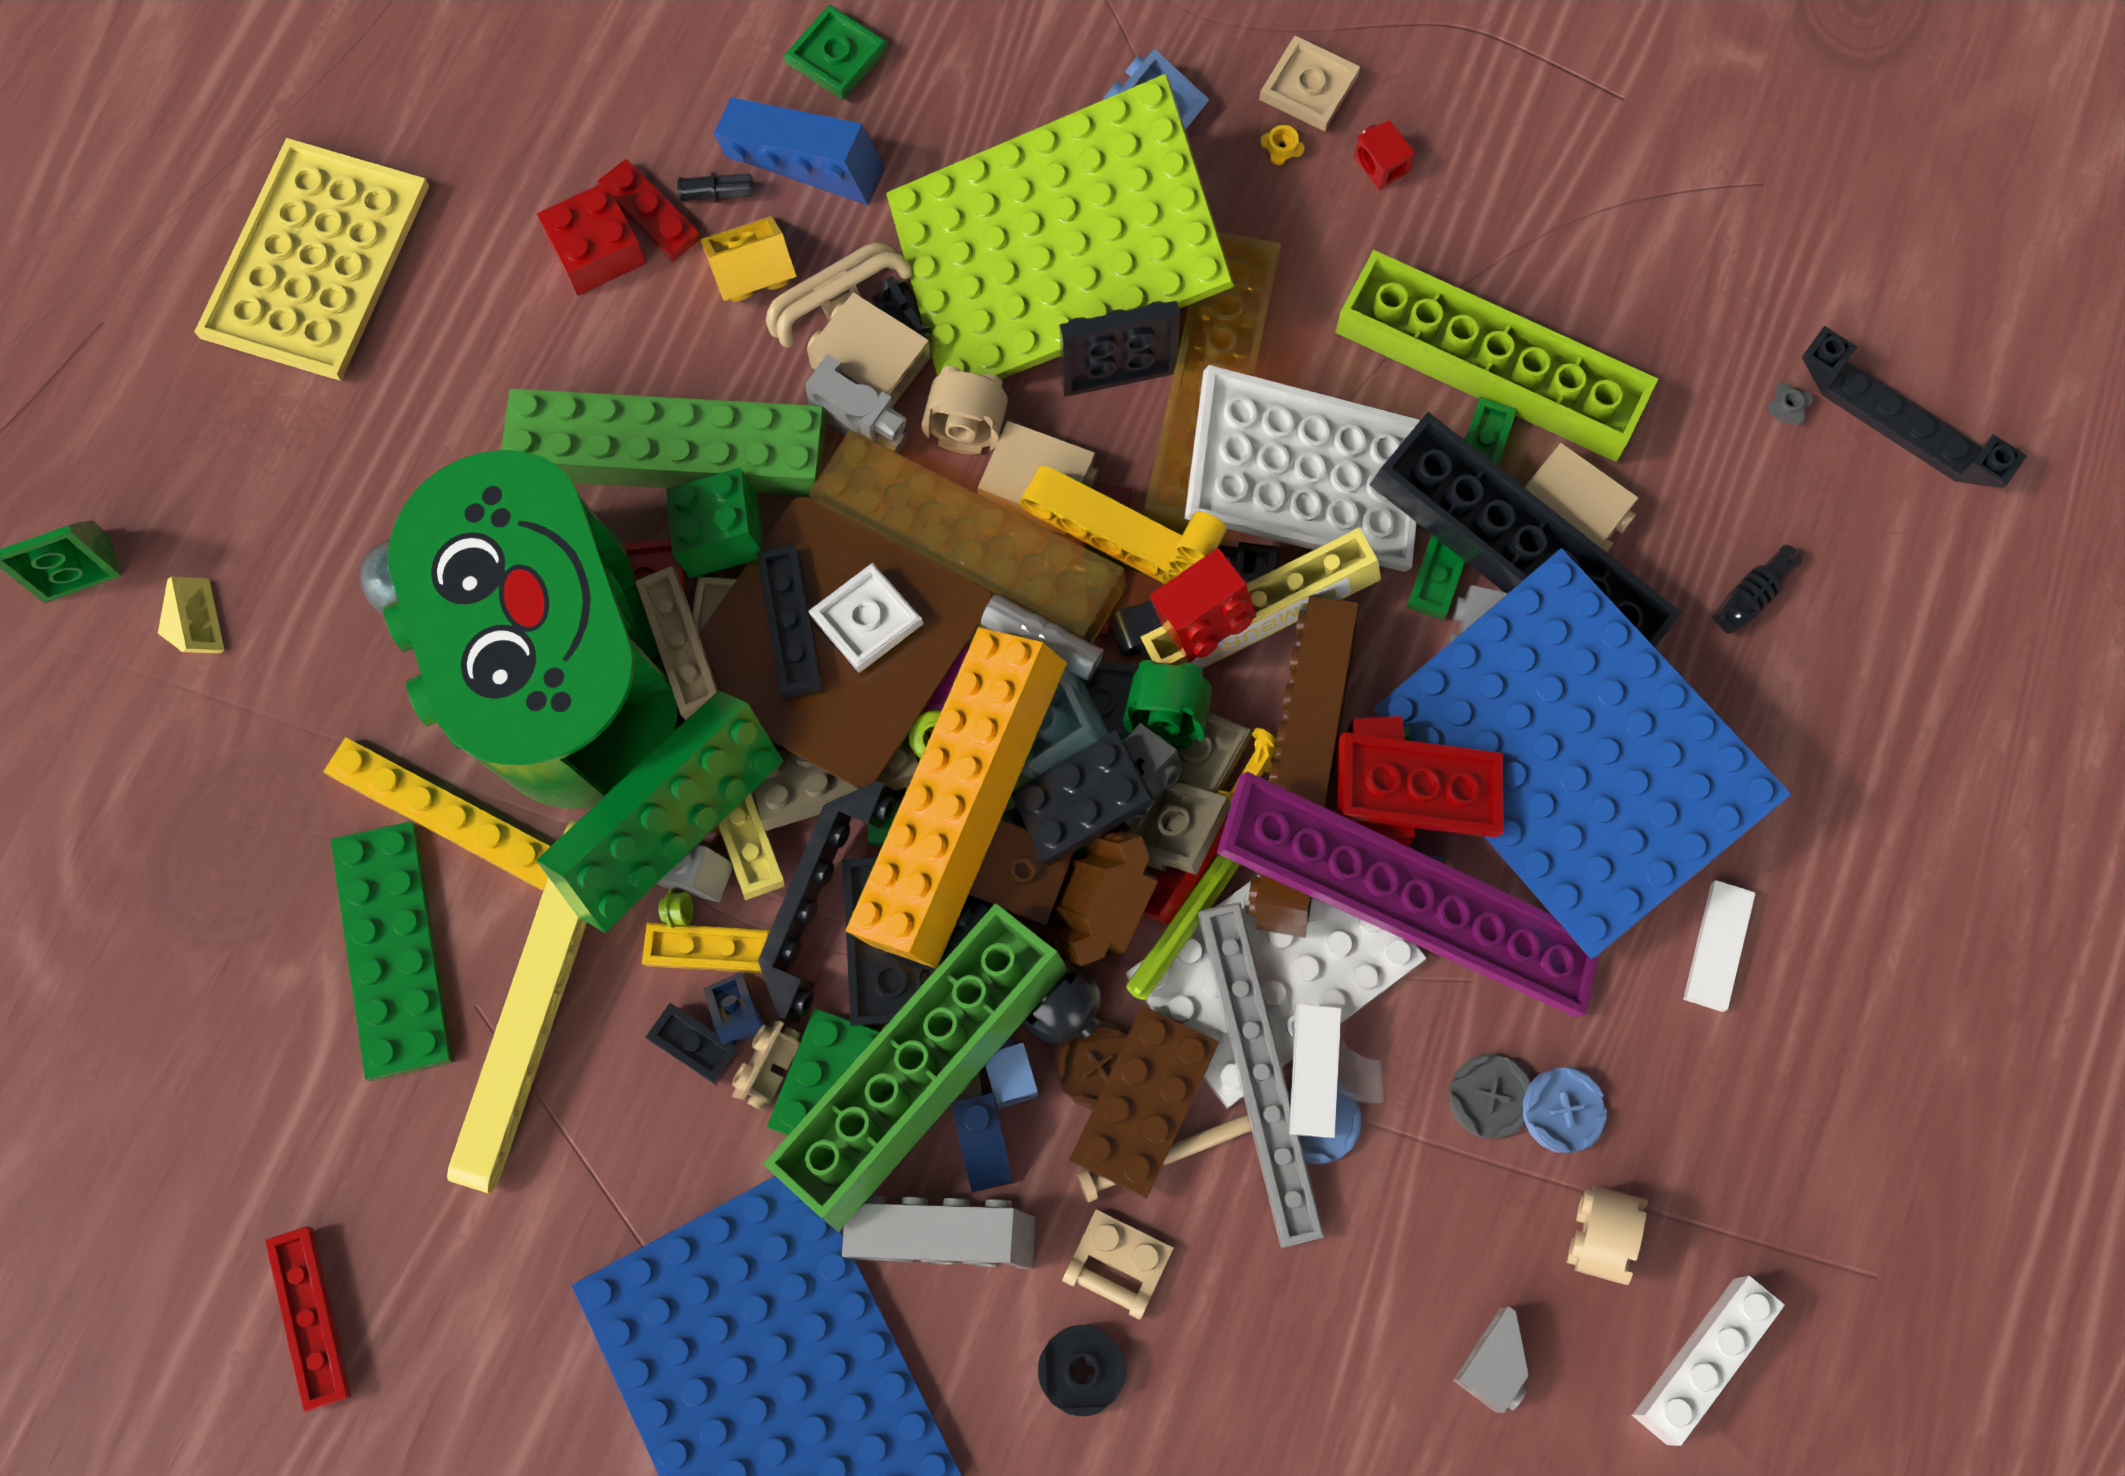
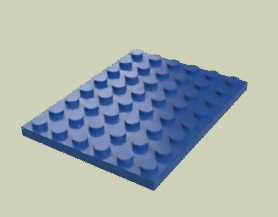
[1373,548,1791,960]
[571,1176,963,1476]

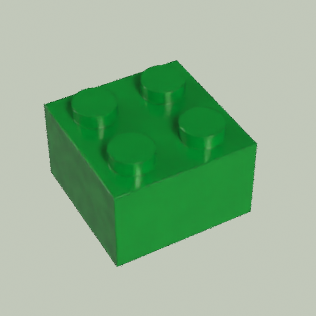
[666,468,764,578]

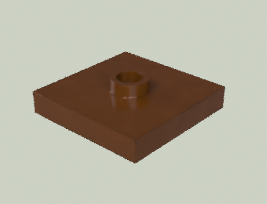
[967,819,1073,928]

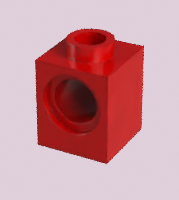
[1354,119,1415,190]

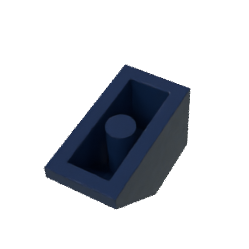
[951,1093,1013,1193]

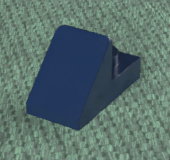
[703,971,764,1045]

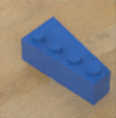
[713,97,885,206]

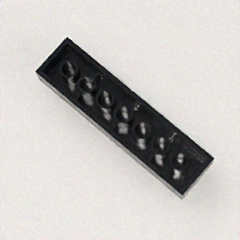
[1369,412,1682,647]

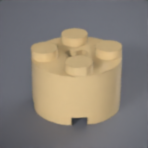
[921,366,1008,455]
[1566,1185,1648,1286]

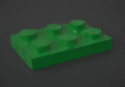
[767,1008,880,1136]

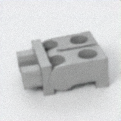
[805,354,908,457]

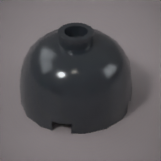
[1021,962,1102,1044]

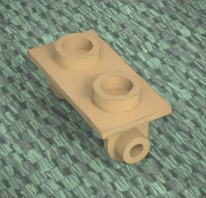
[732,1021,801,1111]

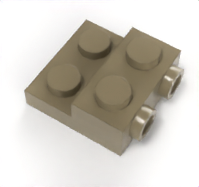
[1124,782,1231,874]

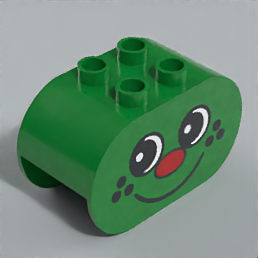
[383,450,679,809]

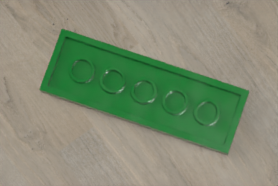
[330,821,453,1081]

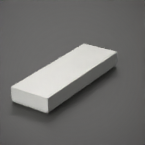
[1683,880,1756,1012]
[1289,1004,1341,1138]

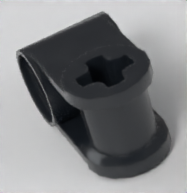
[1107,600,1162,657]

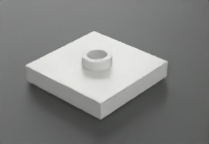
[808,563,923,673]

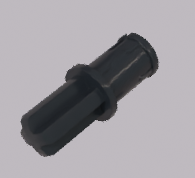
[677,172,755,203]

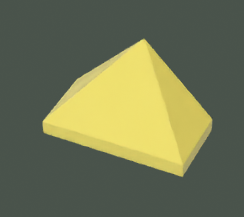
[158,576,224,653]

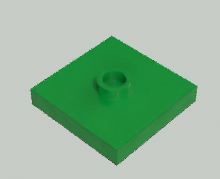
[784,4,888,101]

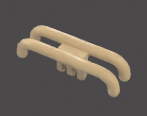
[766,242,912,348]

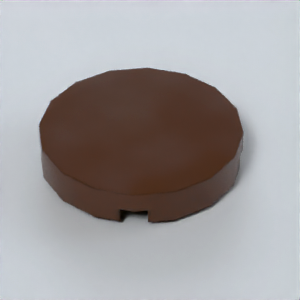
[1056,1024,1127,1110]

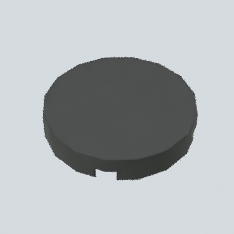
[1449,1054,1531,1140]

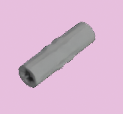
[981,593,1104,681]

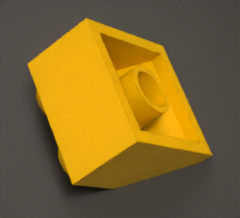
[700,216,797,302]

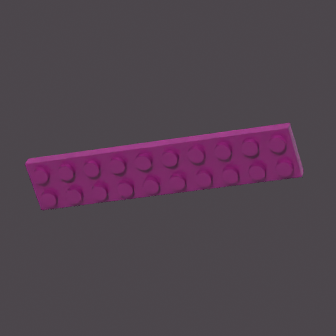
[1217,772,1599,1018]

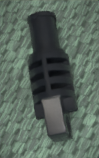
[1712,545,1803,634]

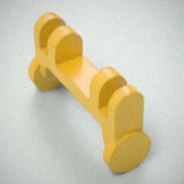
[1217,728,1277,810]

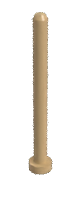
[1077,1114,1252,1202]

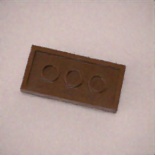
[1069,1005,1219,1199]

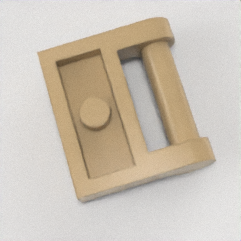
[1062,1210,1173,1320]

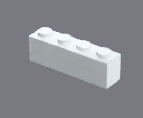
[1632,1276,1785,1446]

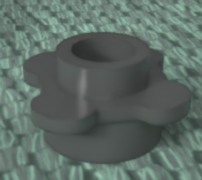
[1767,382,1813,425]

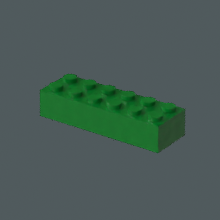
[536,690,784,933]

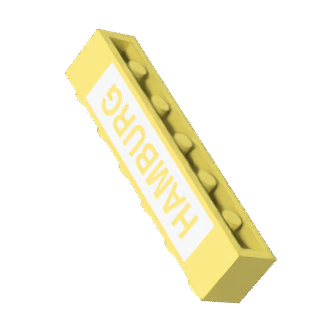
[1141,527,1381,669]

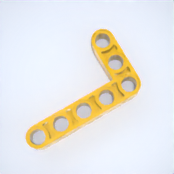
[1019,466,1227,584]

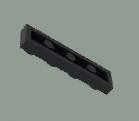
[756,544,824,700]

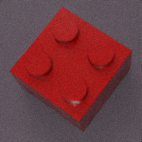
[536,181,646,296]
[1149,548,1257,663]

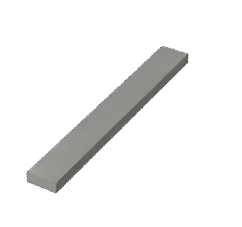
[1198,902,1325,1248]

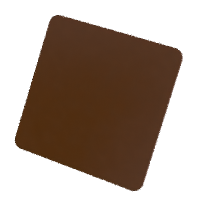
[699,497,992,789]

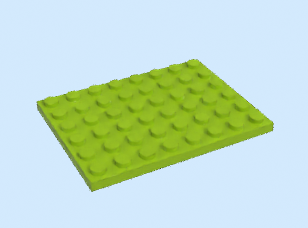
[886,74,1235,379]

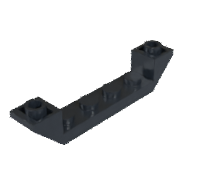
[1802,326,2027,488]
[758,781,896,1022]

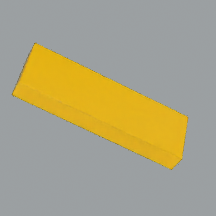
[642,923,770,973]

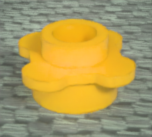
[1261,125,1304,165]

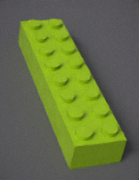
[1335,249,1658,462]

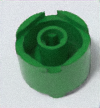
[1123,660,1213,749]

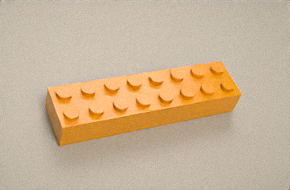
[845,627,1067,969]

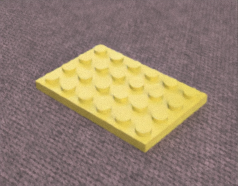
[194,138,429,381]

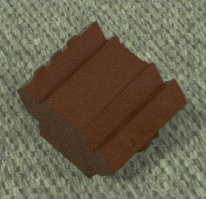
[1036,829,1158,966]

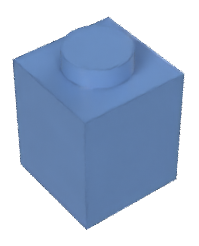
[985,1040,1038,1109]

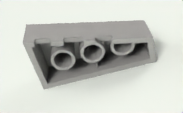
[842,1196,1036,1269]

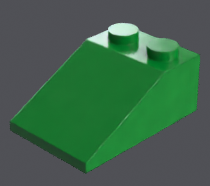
[0,520,121,603]

